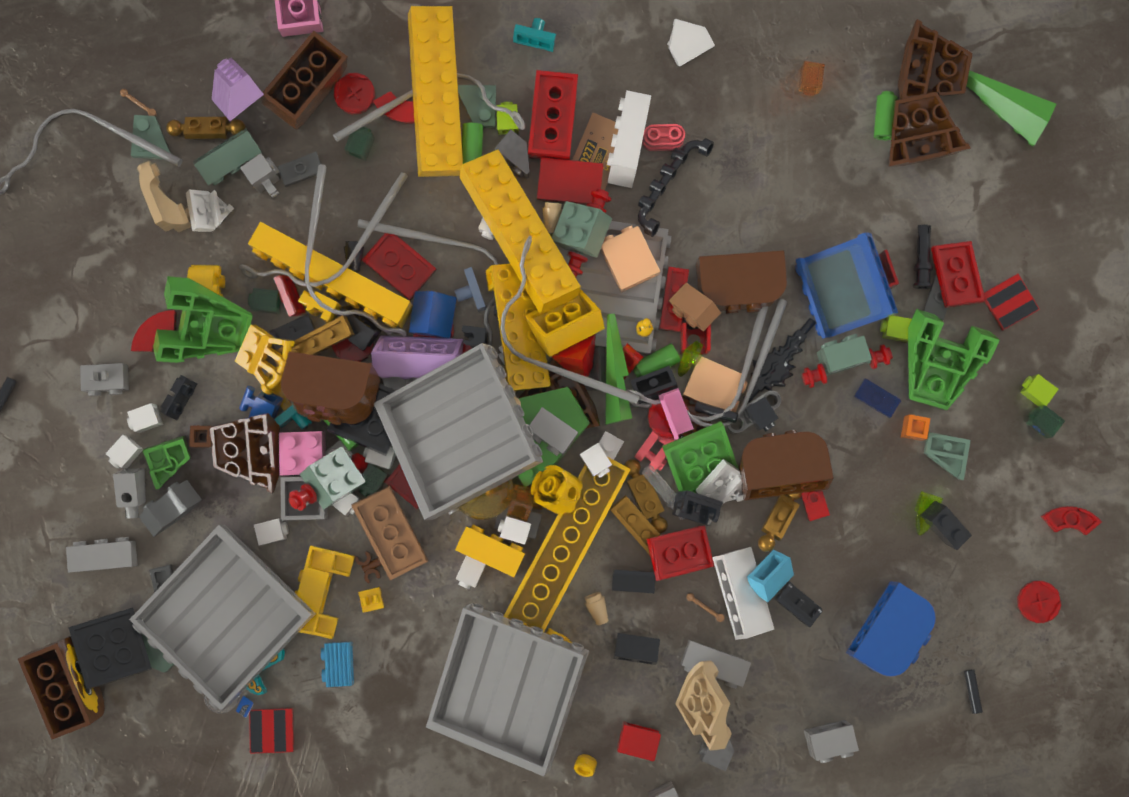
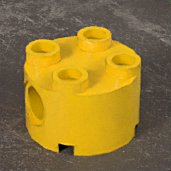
[187,265,225,297]
[531,465,583,514]

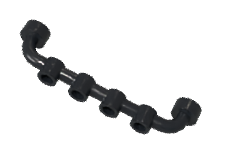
[638,138,714,237]

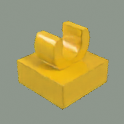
[358,587,385,613]

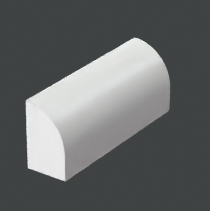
[712,547,774,640]

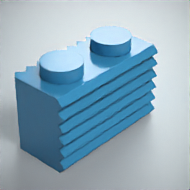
[321,641,354,687]

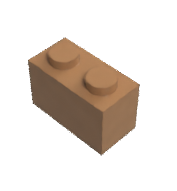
[669,283,721,331]

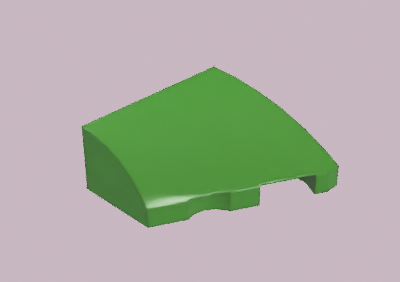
[143,436,190,490]

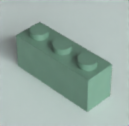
[193,128,261,185]

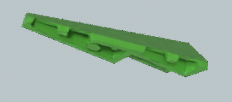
[966,70,1056,146]
[605,313,632,425]

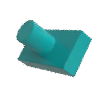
[513,18,556,52]
[274,405,312,430]

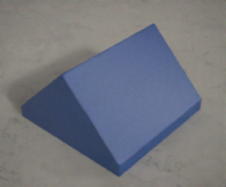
[409,291,457,338]

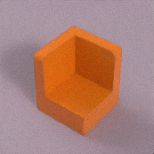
[901,414,931,441]

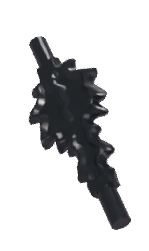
[743,318,816,403]

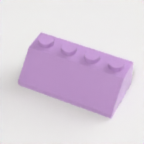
[212,58,264,121]
[371,336,463,379]

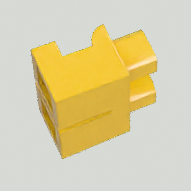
[298,290,342,323]

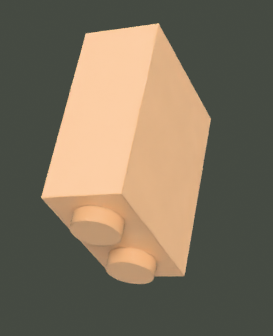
[600,226,660,293]
[682,356,748,412]

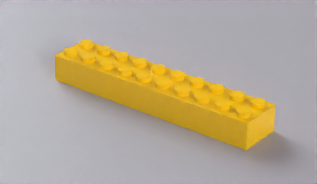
[503,457,631,633]

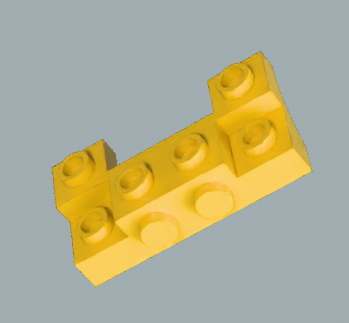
[294,545,355,639]

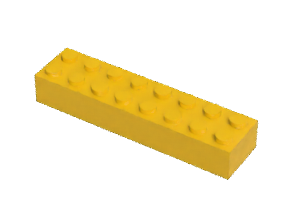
[408,6,463,177]
[459,149,581,315]
[248,222,413,329]

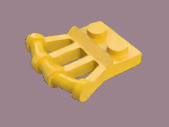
[235,324,294,395]

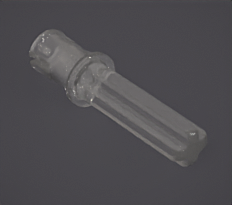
[642,465,684,520]

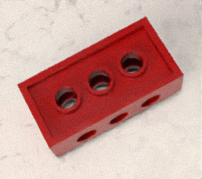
[528,70,578,160]

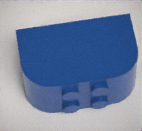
[846,581,935,676]

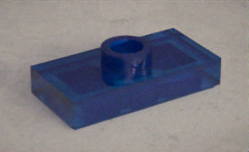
[853,378,901,418]

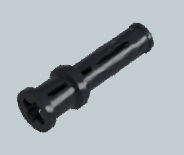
[913,224,933,289]

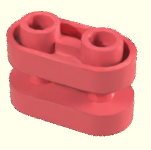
[642,124,685,151]
[634,431,678,472]

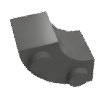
[139,480,202,537]

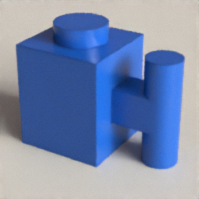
[239,386,283,419]

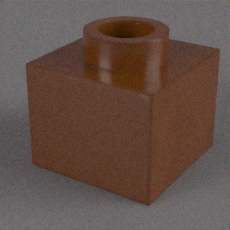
[189,426,212,448]

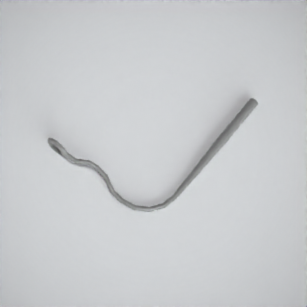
[333,73,525,142]
[0,109,183,195]
[305,164,407,337]
[239,172,408,287]
[357,219,499,346]
[500,235,640,404]
[626,299,787,427]
[629,306,768,421]

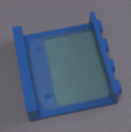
[795,232,898,339]

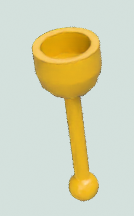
[636,318,653,337]

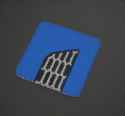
[236,696,253,718]

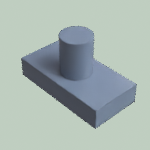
[454,267,486,312]

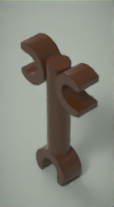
[355,551,382,584]

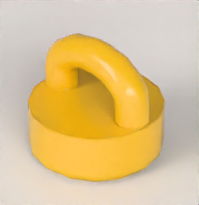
[574,754,597,777]

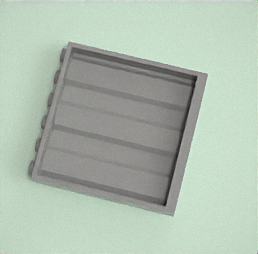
[542,219,672,355]
[374,343,543,520]
[129,525,316,711]
[426,603,589,776]

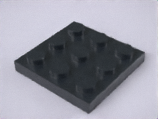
[327,384,396,456]
[68,607,152,690]

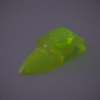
[678,341,703,377]
[914,491,943,536]

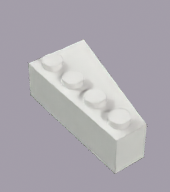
[607,90,651,188]

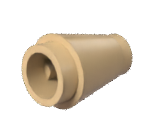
[542,202,563,233]
[585,592,609,625]

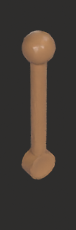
[120,89,157,117]
[686,593,725,622]

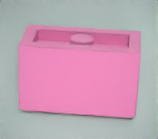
[658,388,694,440]

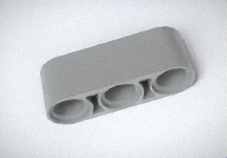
[725,391,781,434]

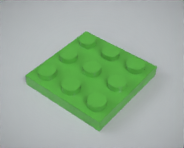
[662,421,739,493]

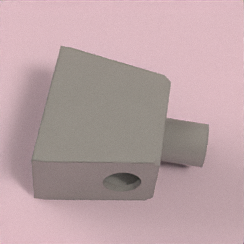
[113,468,146,518]

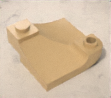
[137,161,191,233]
[676,661,732,751]

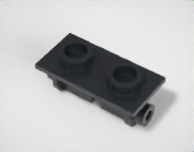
[160,375,197,420]

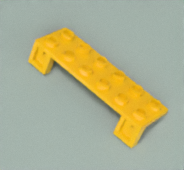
[485,264,550,392]

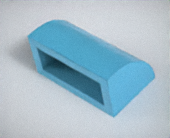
[747,550,794,602]

